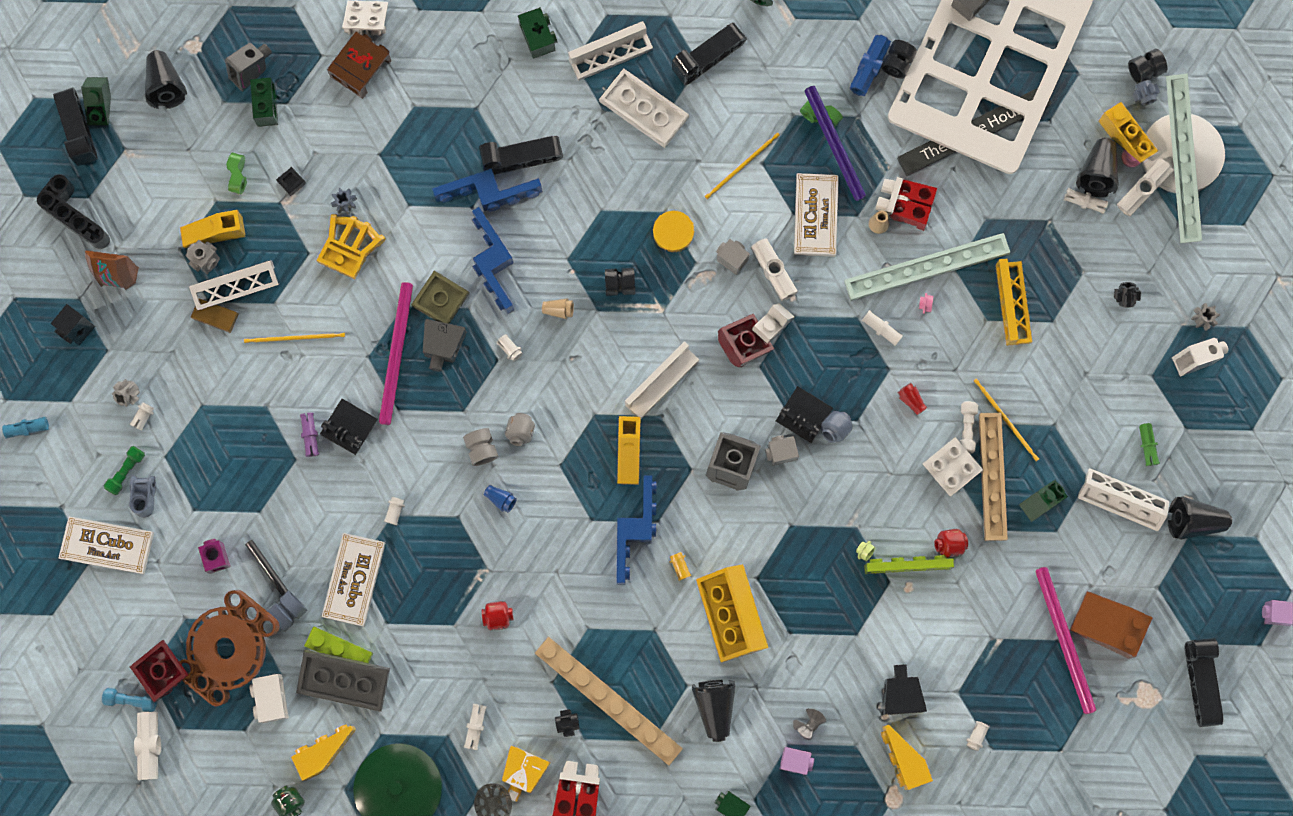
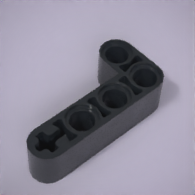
[672,23,747,85]
[53,87,98,166]
[479,136,563,175]
[36,174,110,249]
[1185,638,1224,727]

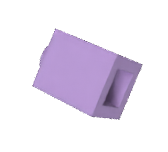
[1262,600,1293,626]
[779,747,814,775]

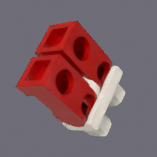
[875,177,937,231]
[553,761,600,816]

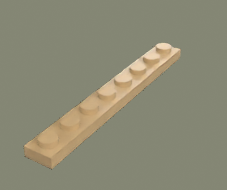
[535,636,683,765]

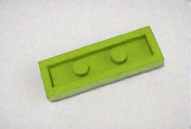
[304,626,373,663]

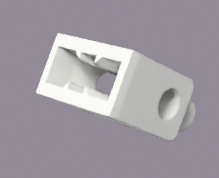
[1172,338,1228,377]

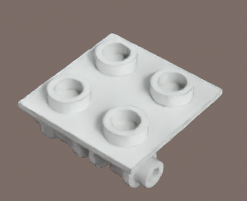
[342,0,388,36]
[923,437,983,497]

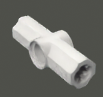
[1117,158,1174,217]
[751,238,798,301]
[134,712,161,780]

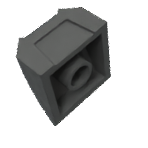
[706,432,761,491]

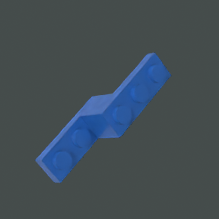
[432,169,543,212]
[471,207,514,314]
[617,475,656,585]

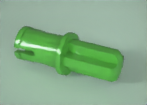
[1139,423,1160,466]

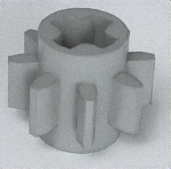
[1191,303,1220,331]
[112,379,140,407]

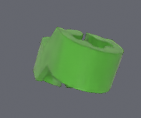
[800,101,843,128]
[226,152,247,195]

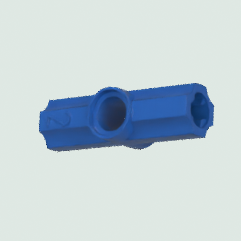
[850,35,891,96]

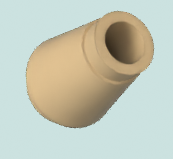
[869,211,889,234]
[542,298,574,319]

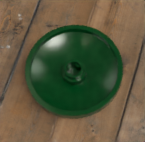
[353,744,443,816]

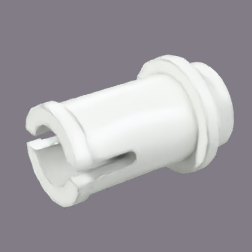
[496,334,523,362]
[130,402,154,431]
[384,497,405,525]
[966,721,989,751]

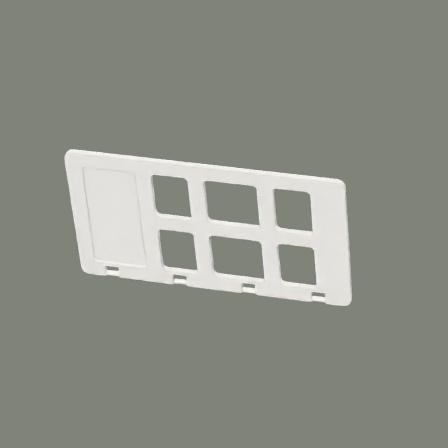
[888,0,1093,174]

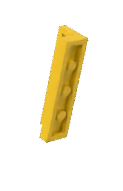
[996,259,1032,346]

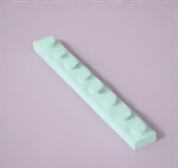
[1166,73,1202,243]
[844,233,1010,301]

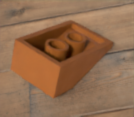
[1070,591,1153,659]

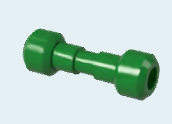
[103,446,145,495]

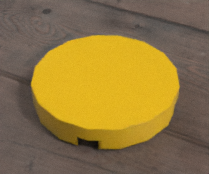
[653,210,694,252]

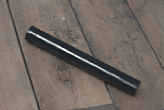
[245,540,288,596]

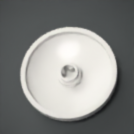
[1142,114,1225,193]

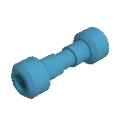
[102,688,157,712]

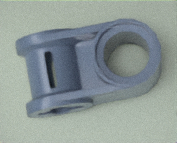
[129,476,156,518]

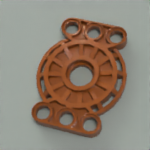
[179,590,280,706]

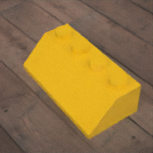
[696,564,768,662]

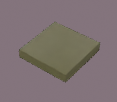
[411,271,470,324]

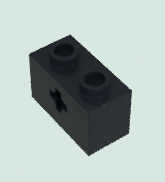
[50,304,95,346]

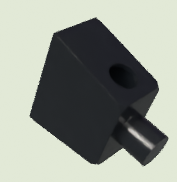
[882,664,927,715]

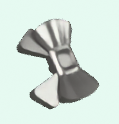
[793,708,826,740]

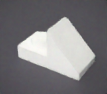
[752,303,794,344]

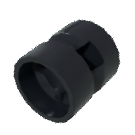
[881,40,917,79]
[1128,48,1168,84]
[605,268,635,296]

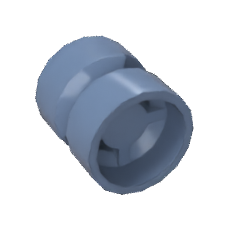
[267,590,308,632]

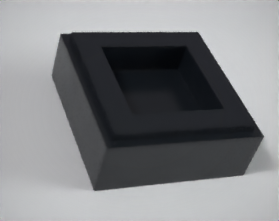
[276,166,306,196]

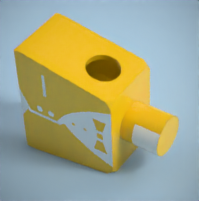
[502,745,551,802]

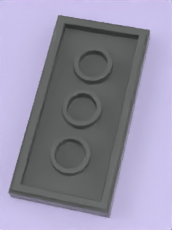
[296,650,390,712]

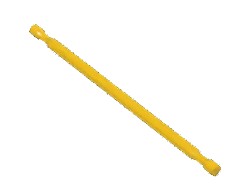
[705,133,780,199]
[244,333,345,343]
[974,378,1039,461]

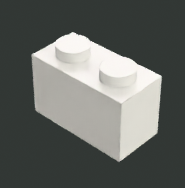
[250,674,289,723]

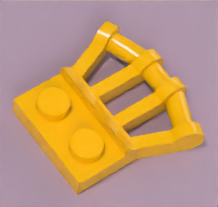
[316,214,386,279]

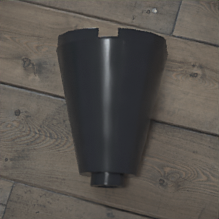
[145,50,187,109]
[1076,138,1119,197]
[1168,496,1232,540]
[692,680,735,742]

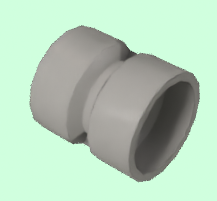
[463,428,498,466]

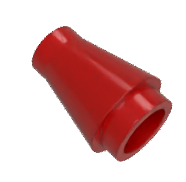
[897,383,927,415]

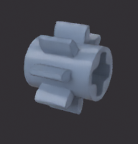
[1132,80,1160,106]
[331,188,357,214]

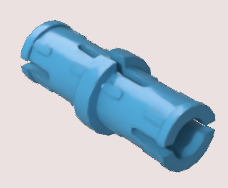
[2,417,49,439]

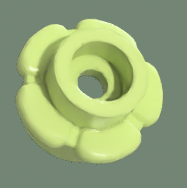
[856,541,875,561]

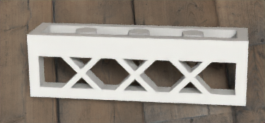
[568,21,653,81]
[189,260,279,310]
[625,341,699,420]
[1078,468,1169,531]

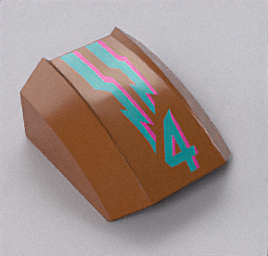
[85,250,139,290]

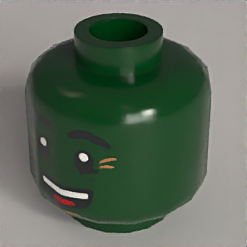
[271,785,305,816]

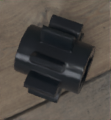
[1114,282,1141,308]
[555,709,580,737]

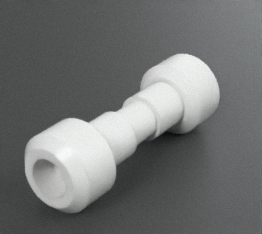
[959,401,978,454]

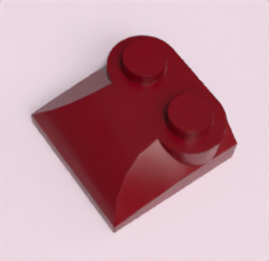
[718,313,774,367]
[129,640,188,702]

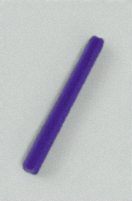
[804,85,866,201]

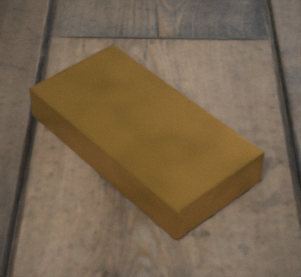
[191,298,239,333]

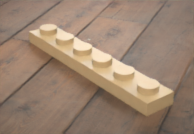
[979,413,1008,541]

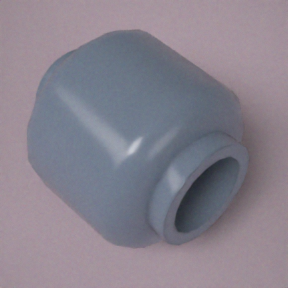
[821,411,853,443]

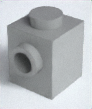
[716,239,750,275]
[765,435,799,466]

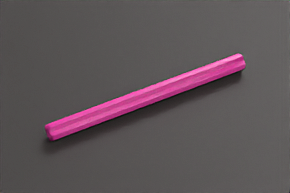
[379,282,413,425]
[1036,567,1096,714]

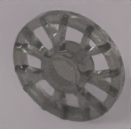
[474,783,512,816]

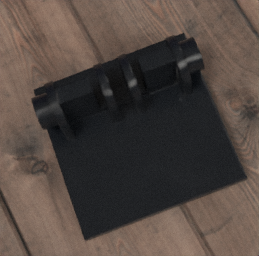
[775,386,833,443]
[320,398,378,455]

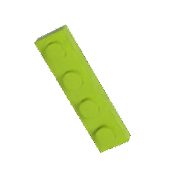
[864,555,954,574]

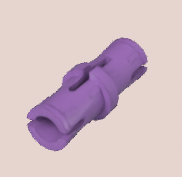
[300,412,319,457]

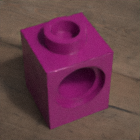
[198,539,231,574]

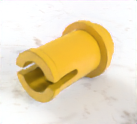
[669,552,691,581]

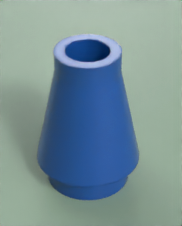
[484,485,517,513]

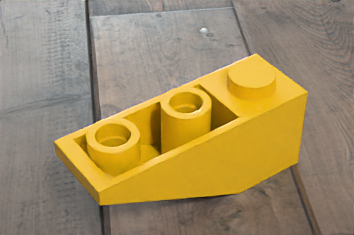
[1099,102,1158,163]
[180,210,246,248]
[617,416,641,485]
[291,724,356,781]
[881,725,933,790]

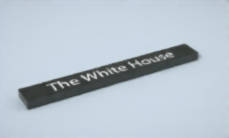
[897,88,1052,176]

